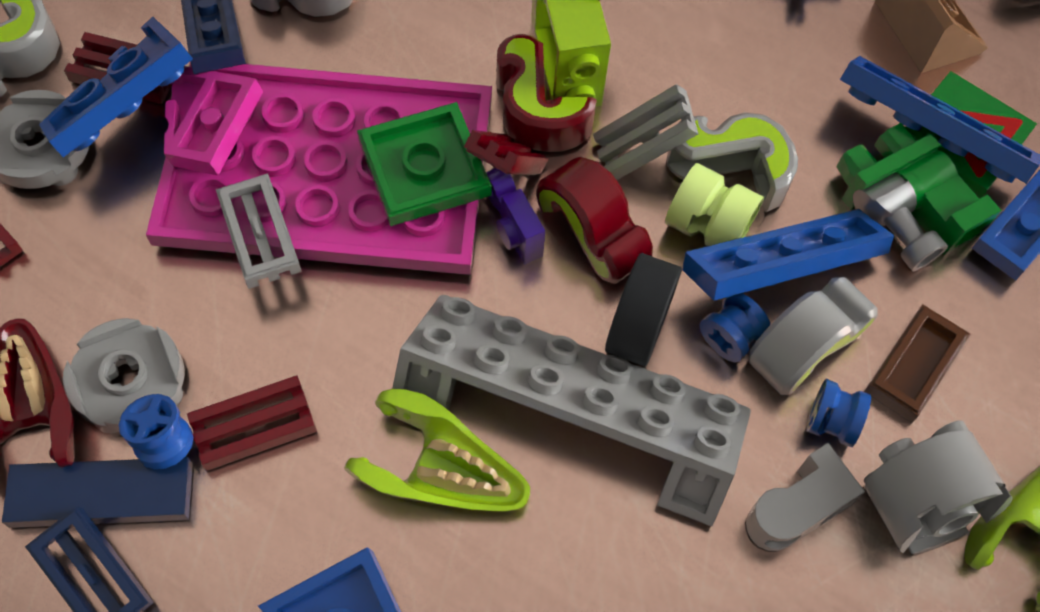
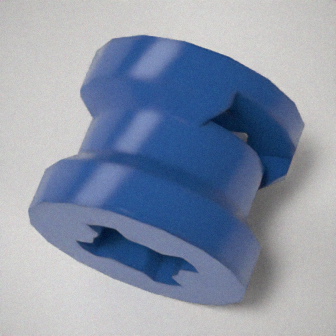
[699,293,771,362]
[807,379,871,448]
[118,394,194,470]

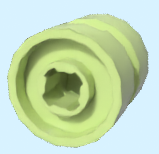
[665,163,764,246]

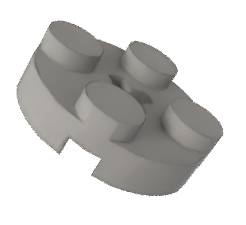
[0,90,89,189]
[63,318,185,434]

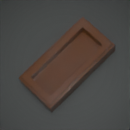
[864,304,971,423]

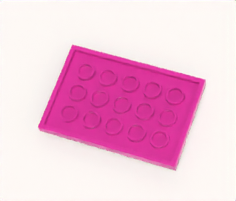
[146,62,492,275]

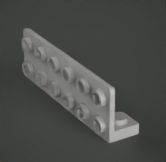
[392,295,751,527]

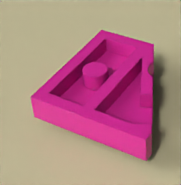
[164,66,263,175]

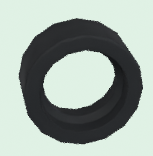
[605,253,682,366]

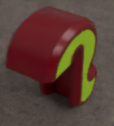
[496,34,597,152]
[536,157,653,284]

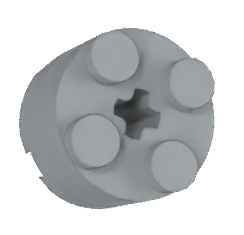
[863,420,1013,554]

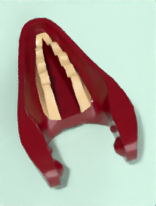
[0,318,75,468]

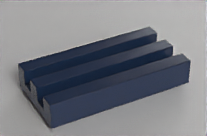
[25,507,154,612]

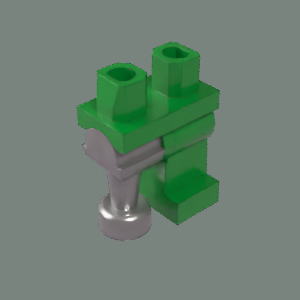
[836,123,1002,272]

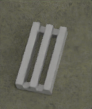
[593,84,698,180]
[215,174,302,289]

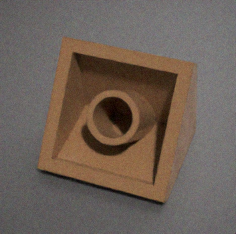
[875,0,988,73]

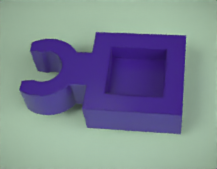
[486,168,545,265]

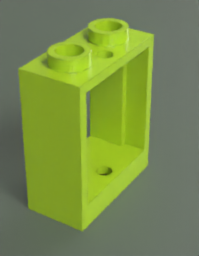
[531,0,611,107]

